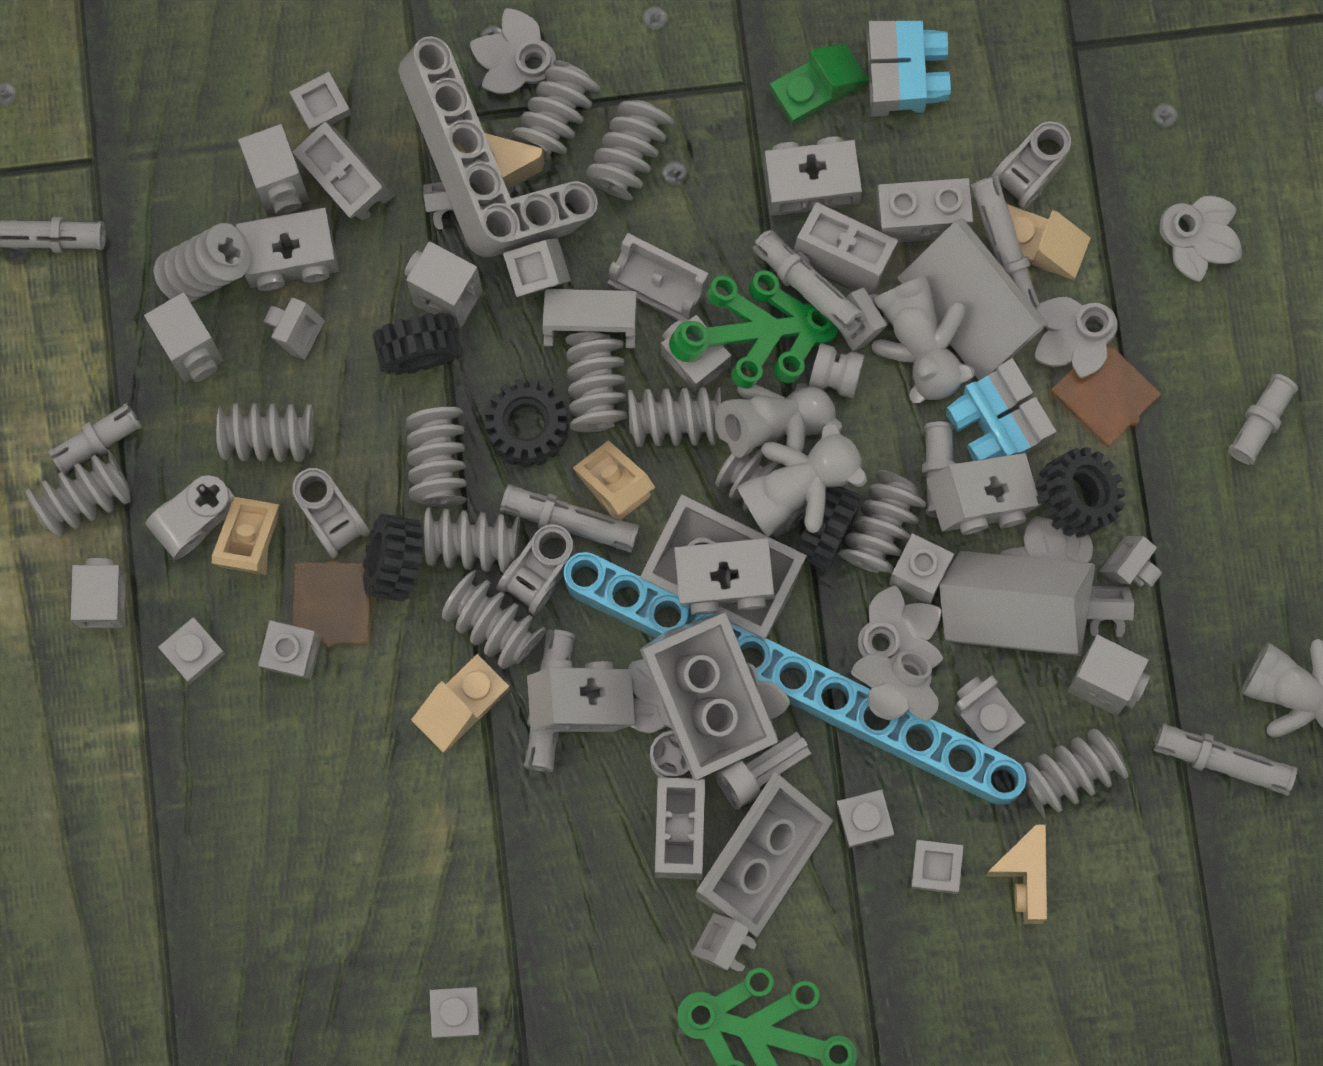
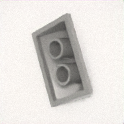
[640,494,807,639]
[939,551,1095,656]
[640,612,778,780]
[696,773,834,937]

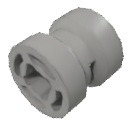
[809,343,865,399]
[650,730,691,778]

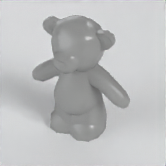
[871,276,975,403]
[715,383,842,458]
[737,423,867,537]
[1241,639,1323,738]

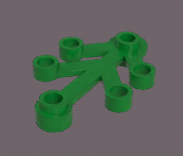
[669,271,838,389]
[677,968,857,1066]

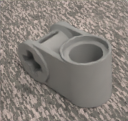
[992,121,1071,210]
[293,468,371,559]
[145,475,234,560]
[496,524,576,616]

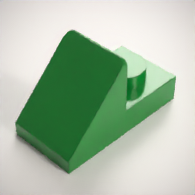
[769,44,869,126]

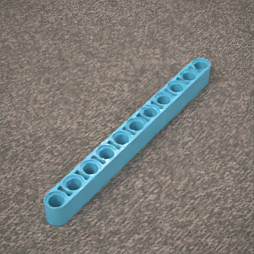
[564,552,1026,806]

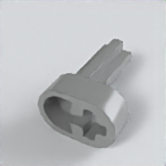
[715,731,811,810]

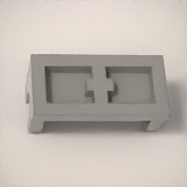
[292,122,395,220]
[794,202,898,295]
[607,233,708,322]
[543,289,636,348]

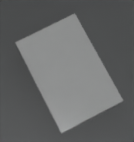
[897,218,1047,380]

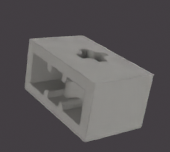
[238,124,310,216]
[764,137,862,216]
[875,178,973,243]
[236,208,339,291]
[404,241,483,330]
[144,292,224,384]
[926,453,1041,535]
[674,538,775,615]
[1067,635,1151,716]
[527,660,635,732]
[655,778,705,880]

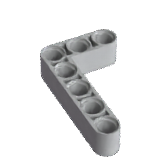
[399,36,598,257]

